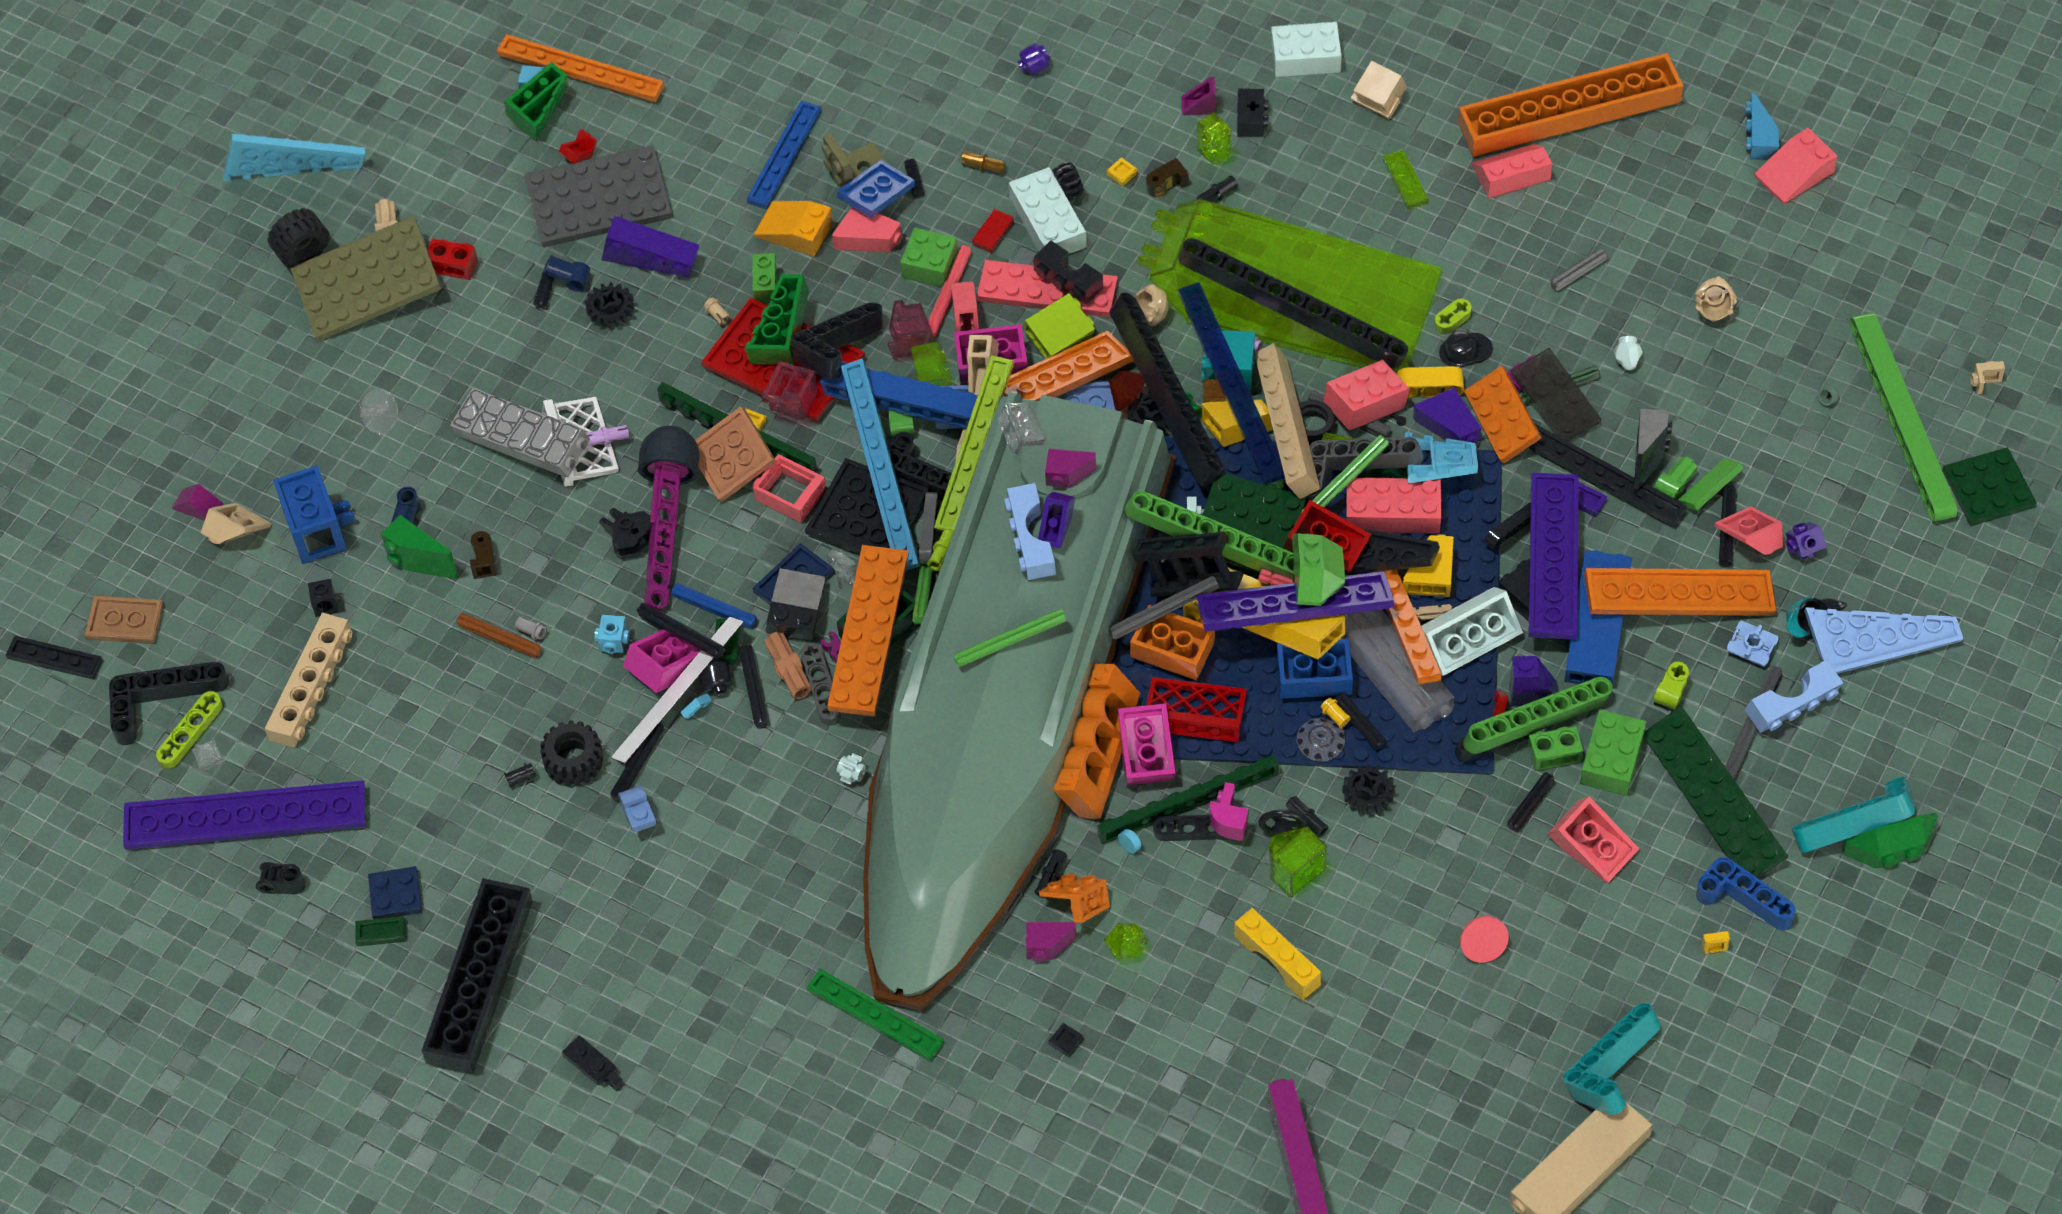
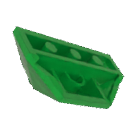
[1842,812,1938,869]

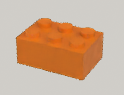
[1130,605,1215,680]

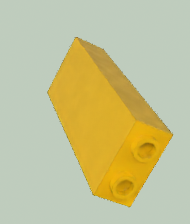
[1210,568,1345,659]

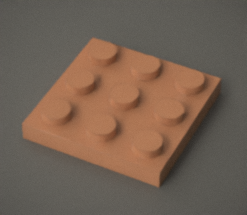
[695,406,777,502]

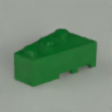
[505,62,567,141]

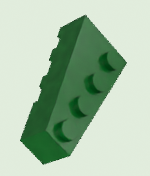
[745,274,809,365]

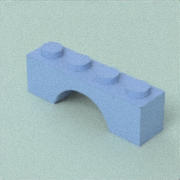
[1004,483,1056,580]
[1745,660,1843,733]

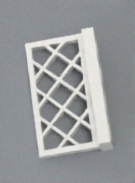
[542,397,619,487]

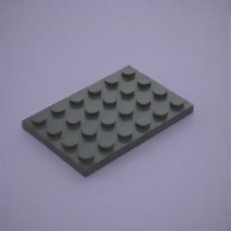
[524,145,672,248]

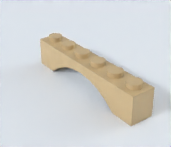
[955,335,999,462]

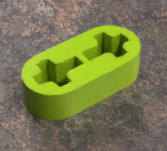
[1434,299,1472,334]

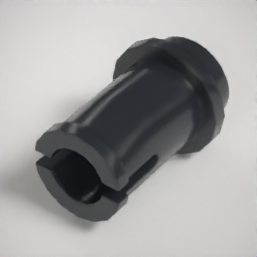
[504,762,536,788]

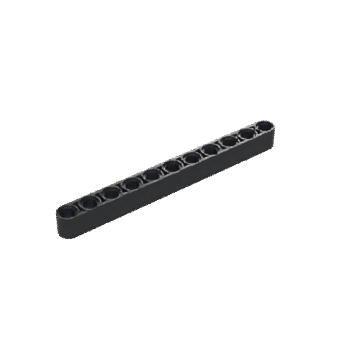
[1178,238,1408,369]
[1109,292,1224,488]

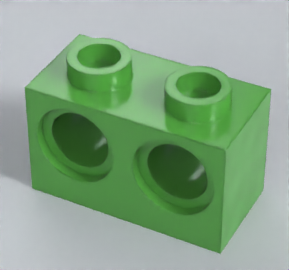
[752,253,777,305]
[1528,726,1584,772]

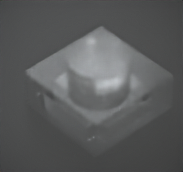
[192,740,224,772]

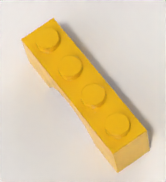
[1234,908,1321,1000]

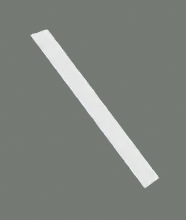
[611,617,744,763]

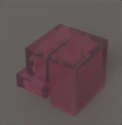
[887,299,932,359]
[761,361,818,420]

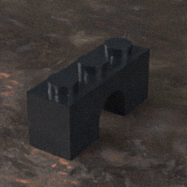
[1033,240,1103,304]

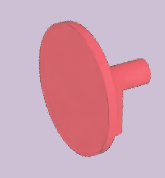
[1460,916,1509,963]

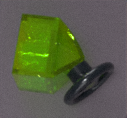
[1258,810,1327,898]

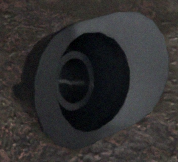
[1439,330,1493,367]

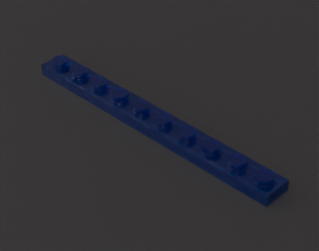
[1178,282,1285,485]

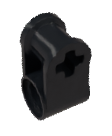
[256,862,306,894]

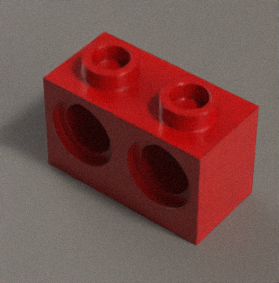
[428,238,477,280]

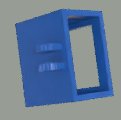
[273,465,355,564]

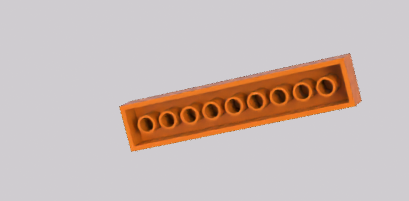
[1458,53,1683,157]

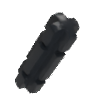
[904,158,924,198]
[533,270,555,309]

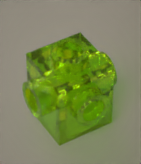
[1103,923,1149,959]

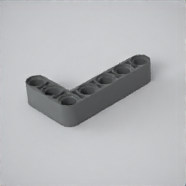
[1306,437,1424,503]

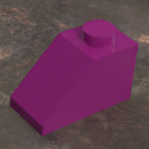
[1045,449,1097,488]
[1026,922,1076,962]

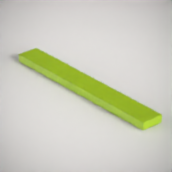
[934,355,1014,532]

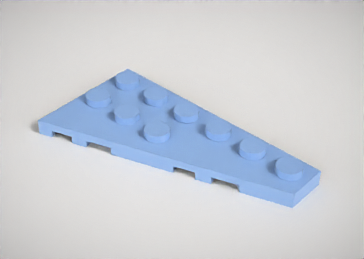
[1804,608,1963,674]

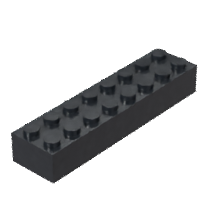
[421,878,533,1074]

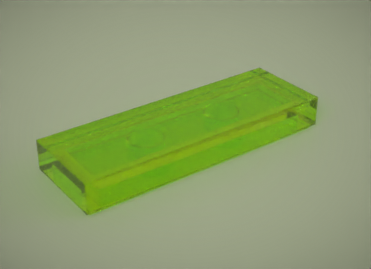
[1383,149,1429,210]

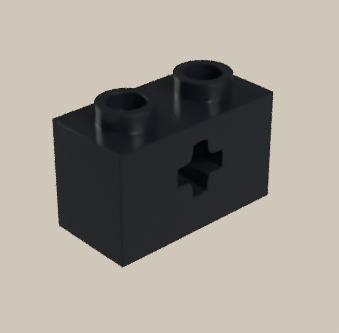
[1237,88,1269,137]

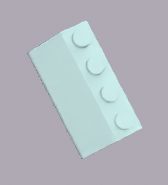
[1421,587,1523,676]

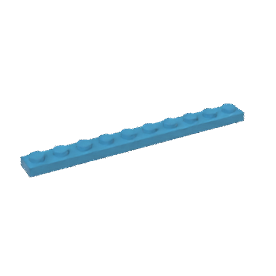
[841,358,920,571]

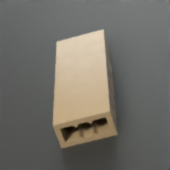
[1510,1103,1652,1214]

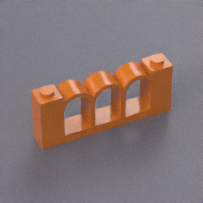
[1053,664,1140,819]

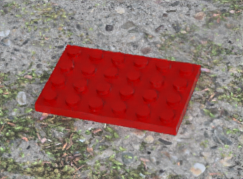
[701,297,865,422]

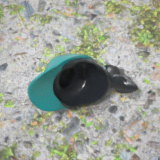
[1786,597,1847,638]

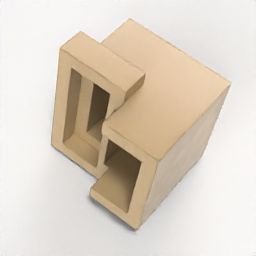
[1351,61,1407,120]

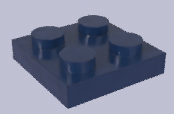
[368,866,422,919]

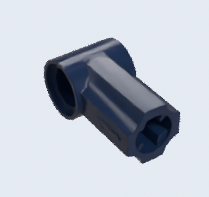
[543,255,591,292]
[391,487,421,524]

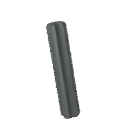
[1550,248,1608,291]

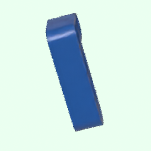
[1696,857,1796,930]

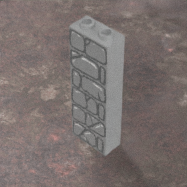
[450,388,590,478]

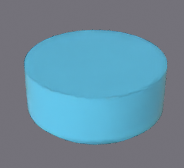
[1118,829,1141,854]

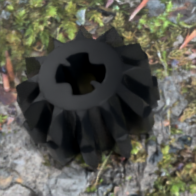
[1052,162,1084,200]

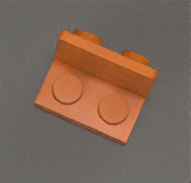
[1039,874,1110,923]

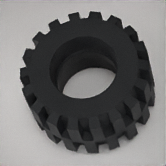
[267,208,330,268]
[540,720,603,787]

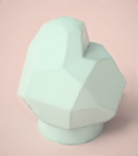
[1614,336,1643,370]

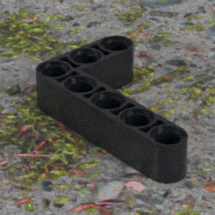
[791,302,883,379]
[109,662,229,745]

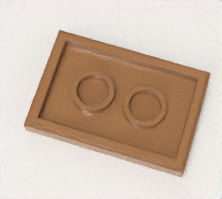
[84,596,164,644]

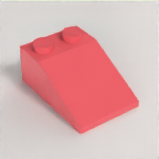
[1754,128,1838,204]
[1547,796,1639,883]

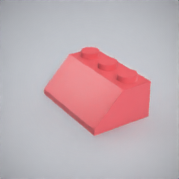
[1472,144,1552,199]

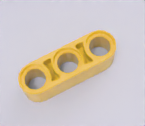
[1397,366,1464,398]

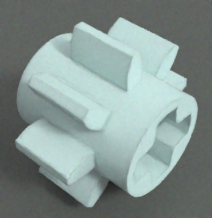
[837,753,866,785]

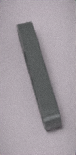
[919,492,939,565]
[801,643,841,725]

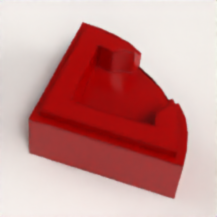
[1493,690,1508,716]

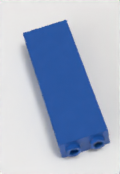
[1564,550,1632,685]

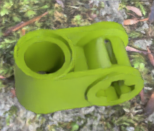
[1653,662,1689,710]

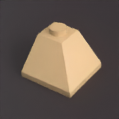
[201,503,272,544]

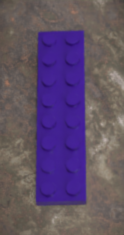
[1528,473,1579,640]
[1196,571,1394,632]

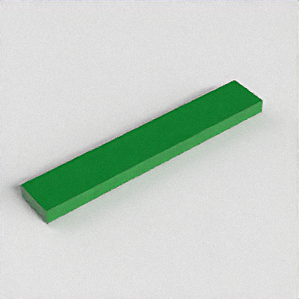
[806,969,944,1062]

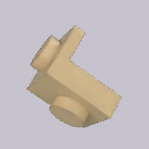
[1970,361,2005,395]

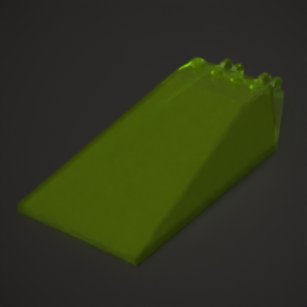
[1137,199,1442,374]

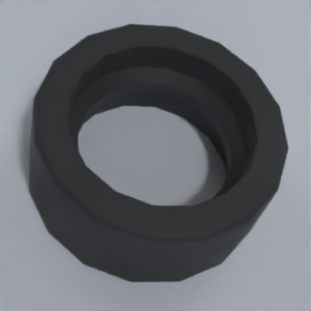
[1299,400,1334,443]

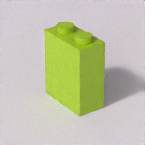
[1022,293,1095,359]

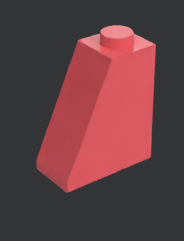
[832,207,903,252]
[951,281,979,332]

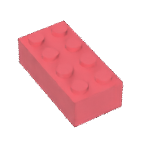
[1346,478,1441,534]

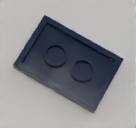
[752,543,835,605]

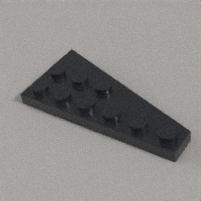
[1287,529,1440,574]

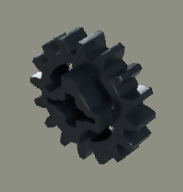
[585,282,635,328]
[1127,390,1169,434]
[1342,764,1395,815]

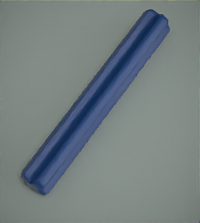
[671,583,757,628]

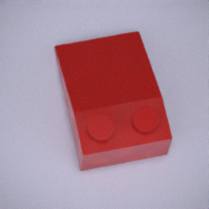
[1283,500,1371,574]

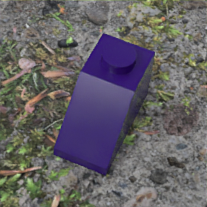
[1038,492,1076,548]

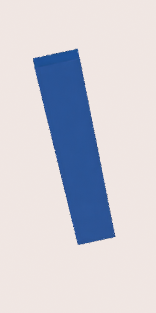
[747,101,821,210]

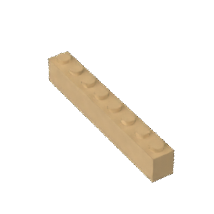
[1254,343,1320,499]

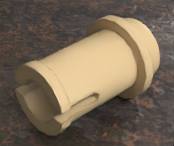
[704,298,731,326]

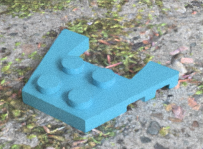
[1405,432,1478,483]

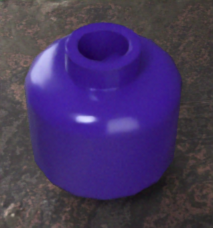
[1017,43,1051,75]

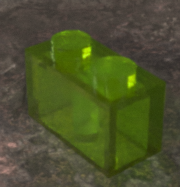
[911,342,951,386]

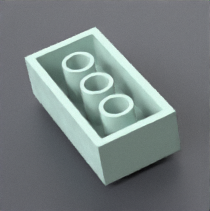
[1009,167,1087,255]

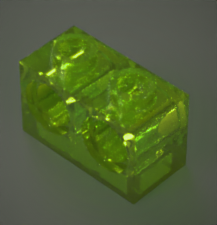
[1197,112,1231,166]

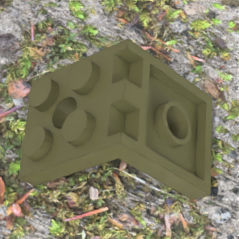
[822,132,887,188]

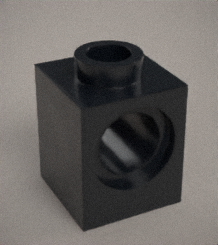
[308,579,339,617]

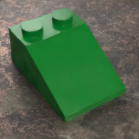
[381,515,458,579]

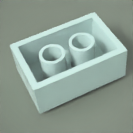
[1271,22,1341,77]

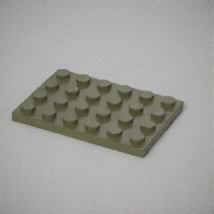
[291,215,442,342]

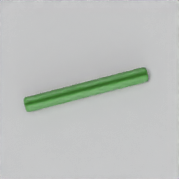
[1301,435,1389,514]
[912,565,933,625]
[954,609,1066,667]

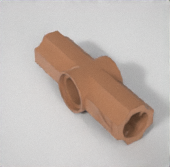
[764,632,812,699]

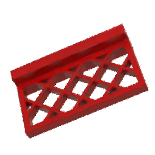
[1146,677,1247,742]

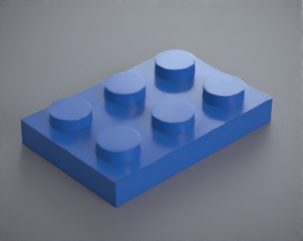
[837,160,915,218]

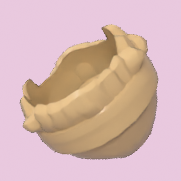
[1695,276,1737,322]
[1134,284,1169,327]

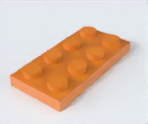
[1464,365,1542,463]

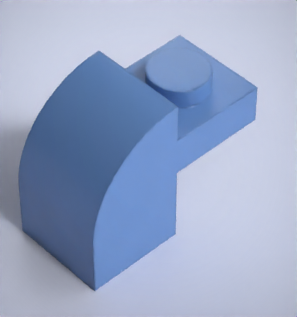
[618,785,657,833]

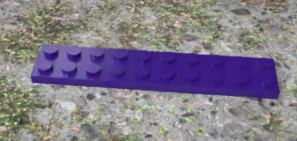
[123,781,366,850]

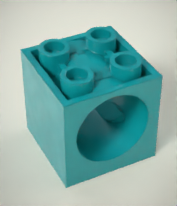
[1201,329,1255,396]

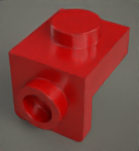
[559,129,597,163]

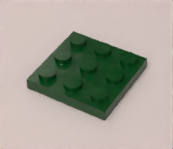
[1942,447,2037,526]

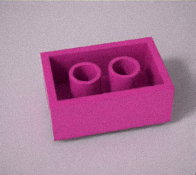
[954,324,1027,385]

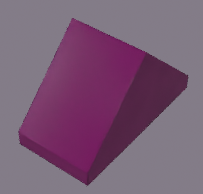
[1181,76,1216,116]
[172,484,224,521]

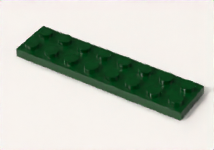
[1644,705,1789,878]

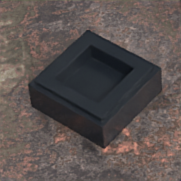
[1048,1023,1083,1057]

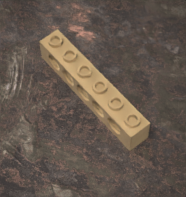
[265,613,353,748]

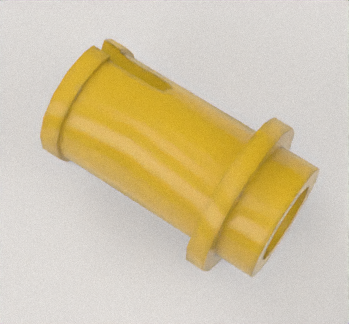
[1321,698,1351,728]

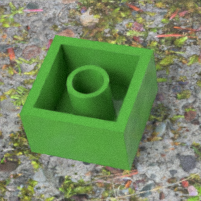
[900,227,958,288]

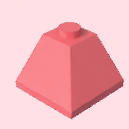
[1715,506,1783,555]

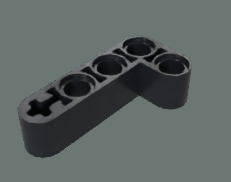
[888,432,952,501]

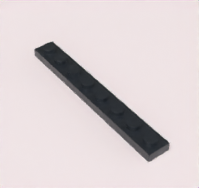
[1528,424,1687,527]

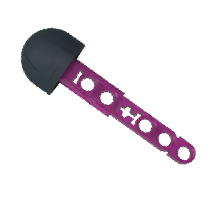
[638,426,700,611]

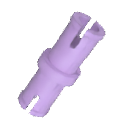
[586,425,629,446]

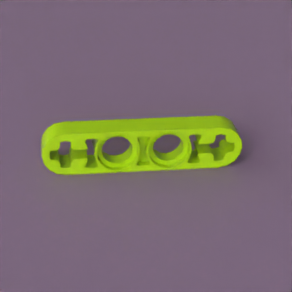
[156,691,223,769]

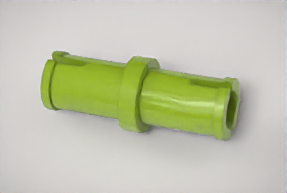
[927,527,954,571]

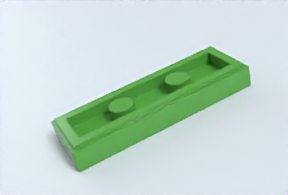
[1678,458,1743,511]

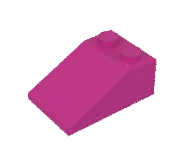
[623,629,701,693]
[1118,704,1175,786]

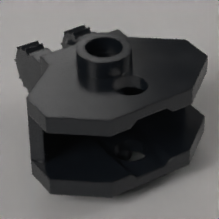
[599,508,651,559]

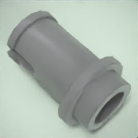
[515,616,546,640]

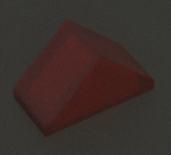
[1109,371,1146,411]

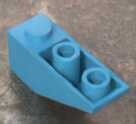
[1745,93,1779,160]

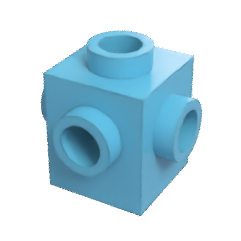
[595,615,630,654]

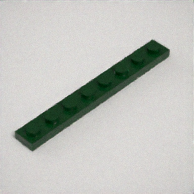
[657,382,817,473]
[1097,755,1279,844]

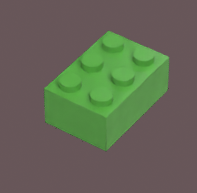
[1580,710,1646,796]

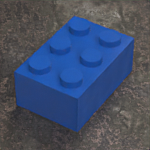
[1277,639,1353,699]

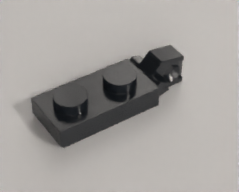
[562,1035,624,1092]

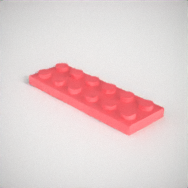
[977,260,1118,318]

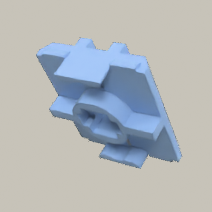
[1727,620,1779,667]

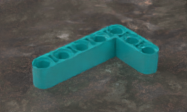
[1792,777,1915,853]
[1563,1003,1661,1115]

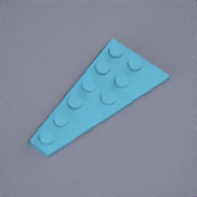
[223,134,365,181]

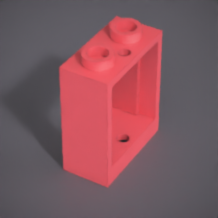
[753,454,827,523]

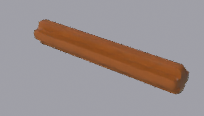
[457,613,542,658]

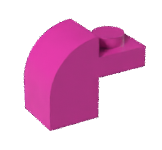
[1210,782,1249,841]

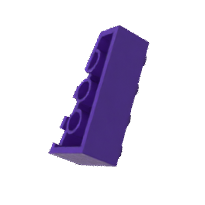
[601,216,700,278]

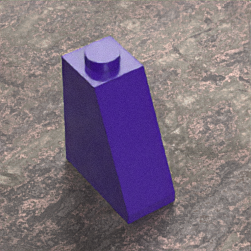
[1413,388,1481,444]
[1509,656,1558,707]

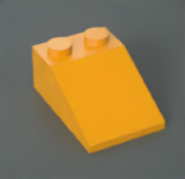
[754,201,833,257]

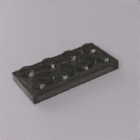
[1511,347,1602,442]

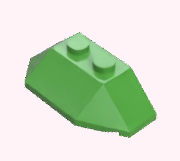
[1292,533,1345,606]

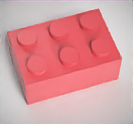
[1323,360,1409,431]

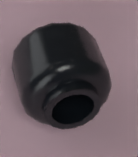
[699,658,732,695]

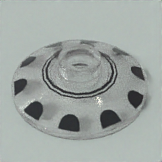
[1297,718,1345,761]

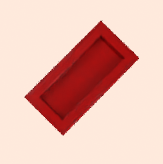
[972,209,1014,253]

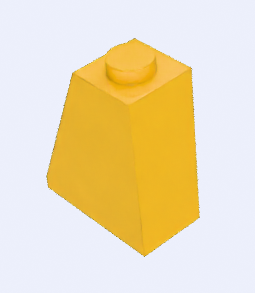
[1202,399,1272,447]
[1403,535,1454,597]

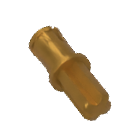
[961,151,1006,173]

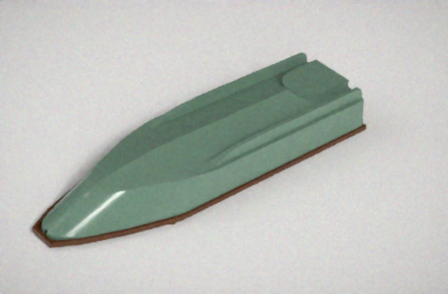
[863,391,1177,1011]

